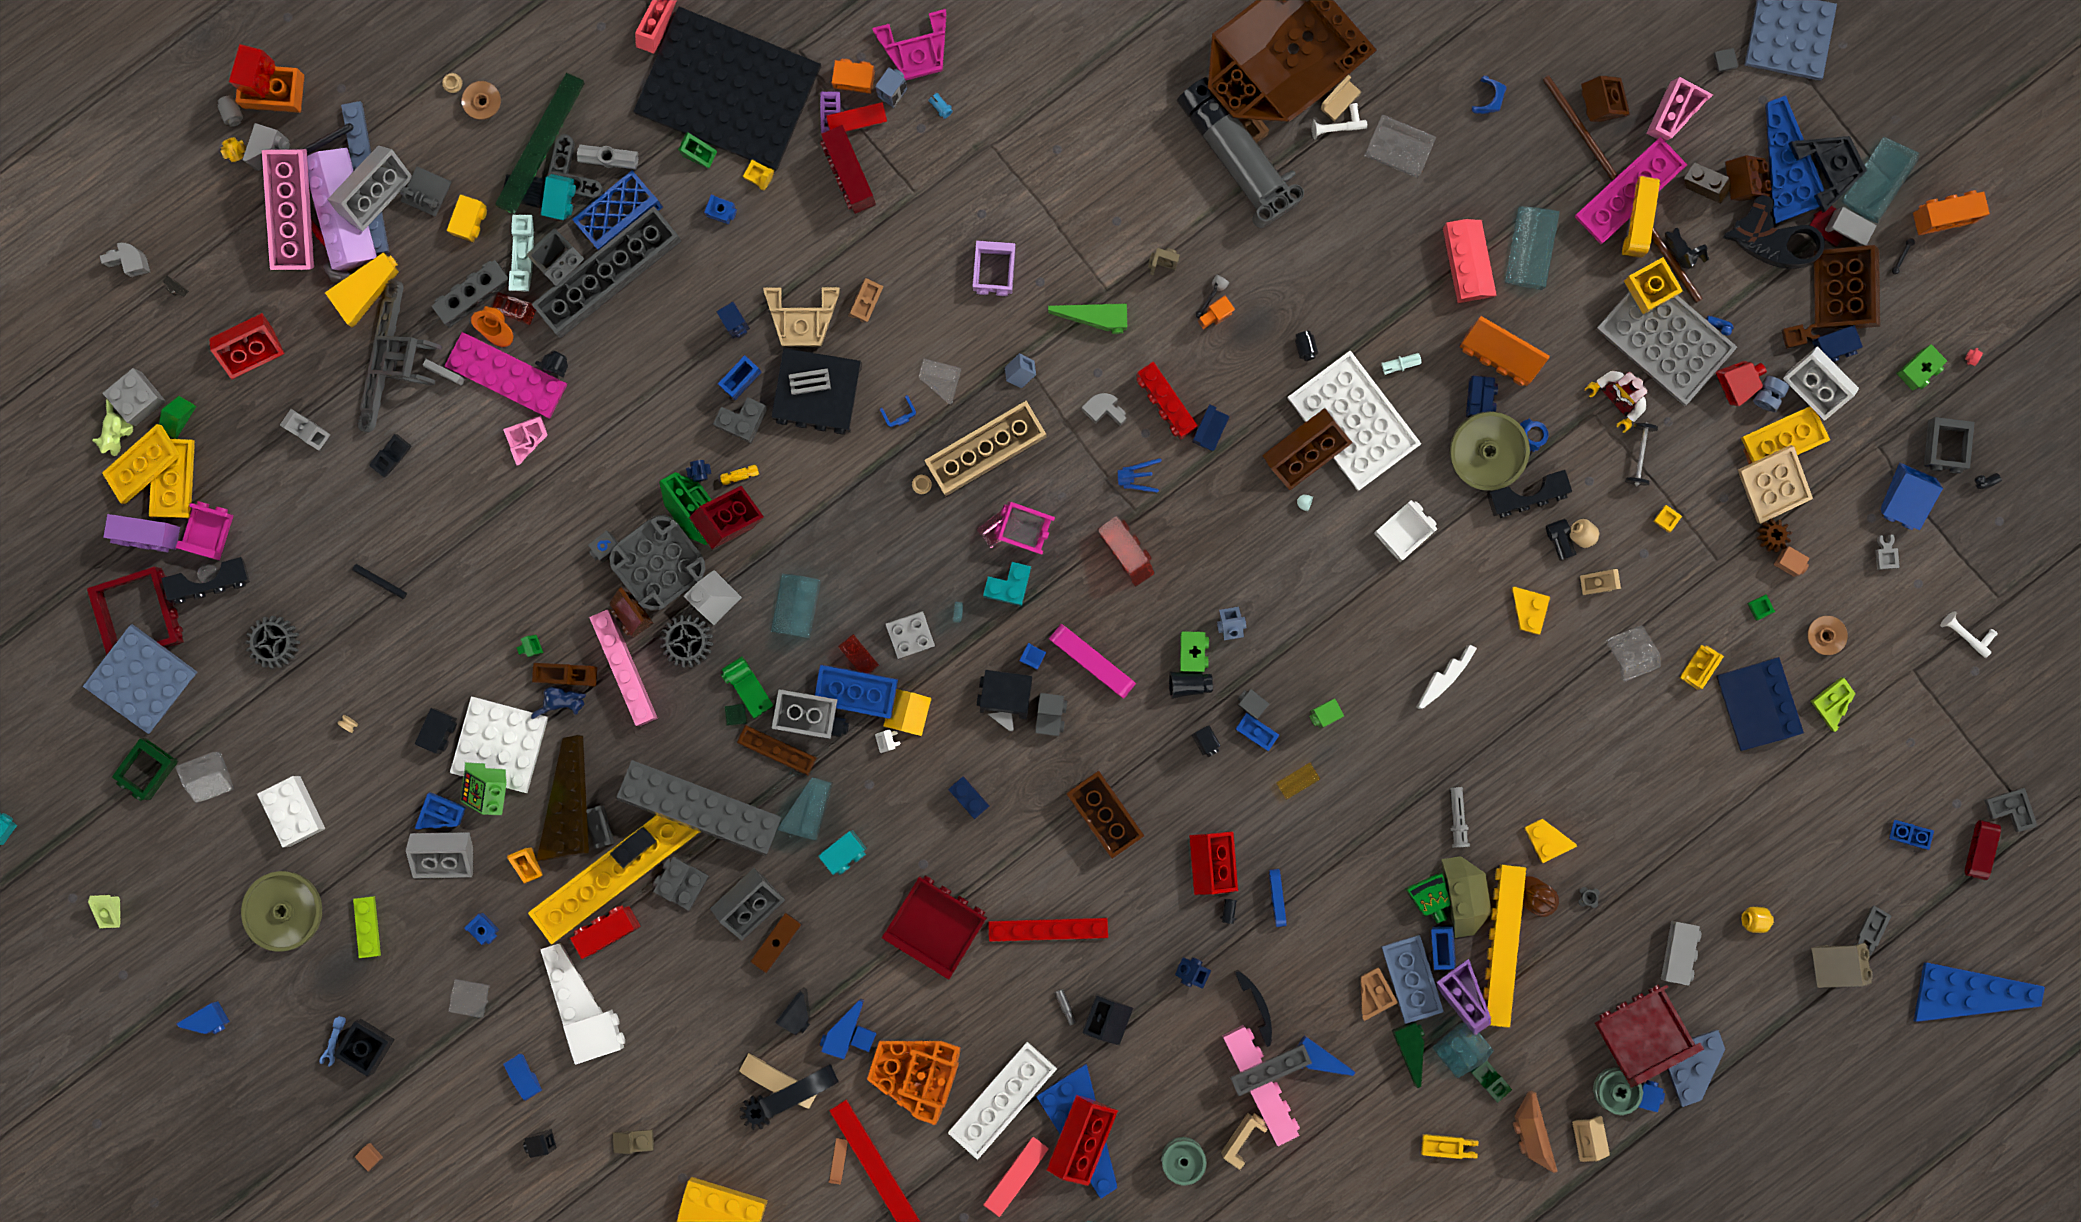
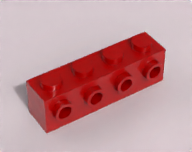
[1136,361,1198,440]

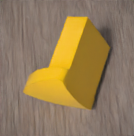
[743,160,774,191]

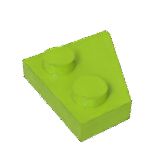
[1810,677,1856,732]

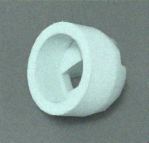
[1297,495,1313,512]

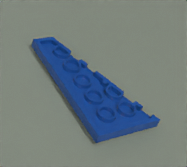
[1036,1063,1117,1199]

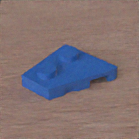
[415,792,466,829]

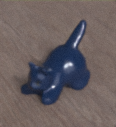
[531,686,586,719]

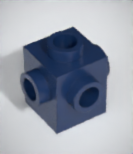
[1175,957,1211,989]

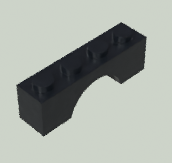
[1487,470,1572,518]
[161,557,250,605]

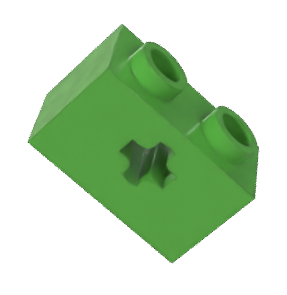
[1896,344,1947,391]
[1180,632,1209,673]
[1309,699,1344,728]

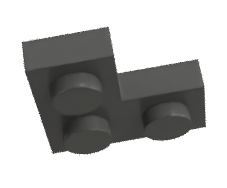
[1984,788,2037,832]

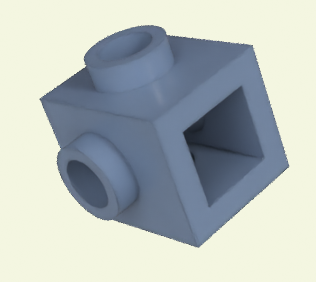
[1217,607,1246,640]

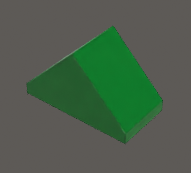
[678,132,717,168]
[159,396,196,439]

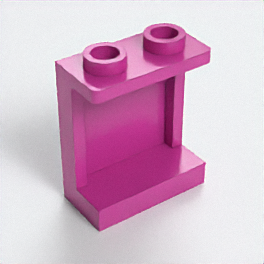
[176,501,234,560]

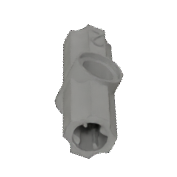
[577,145,639,169]

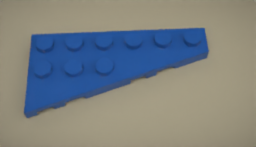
[1765,95,1824,225]
[1914,962,2045,1022]

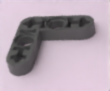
[548,134,603,199]

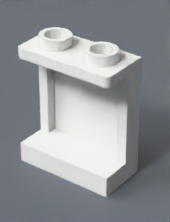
[1374,500,1437,562]
[563,1010,625,1065]

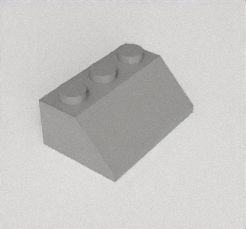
[406,833,473,878]

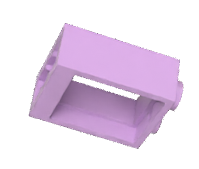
[973,241,1016,296]

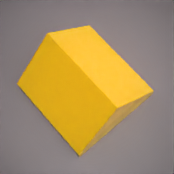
[883,689,931,736]

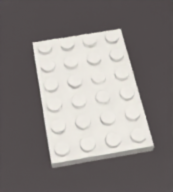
[1287,351,1421,491]

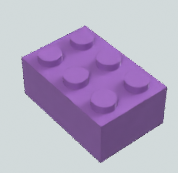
[103,514,180,553]

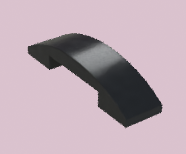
[1234,970,1272,1047]
[758,1064,839,1119]

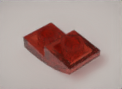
[838,634,880,674]

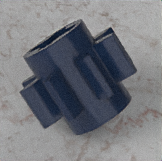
[686,460,711,482]

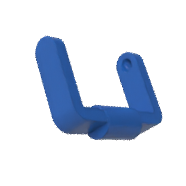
[880,395,916,427]

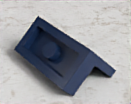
[1193,404,1229,451]

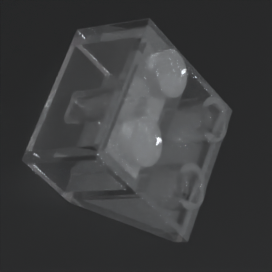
[176,752,234,803]

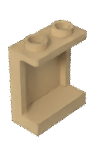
[1221,1113,1267,1170]

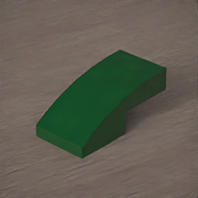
[1469,1057,1512,1103]

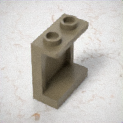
[1812,943,1873,988]

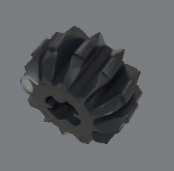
[740,1095,774,1130]

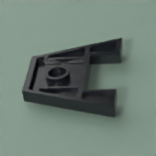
[1788,136,1867,213]

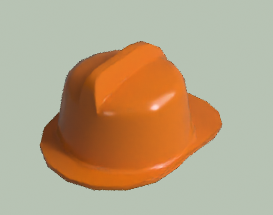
[471,306,513,347]

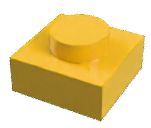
[1653,505,1682,533]

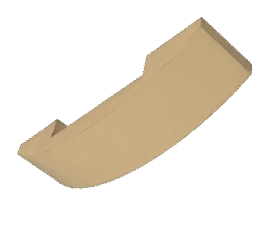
[739,1053,816,1109]

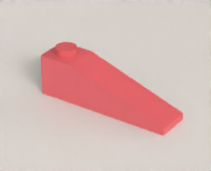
[635,0,677,54]

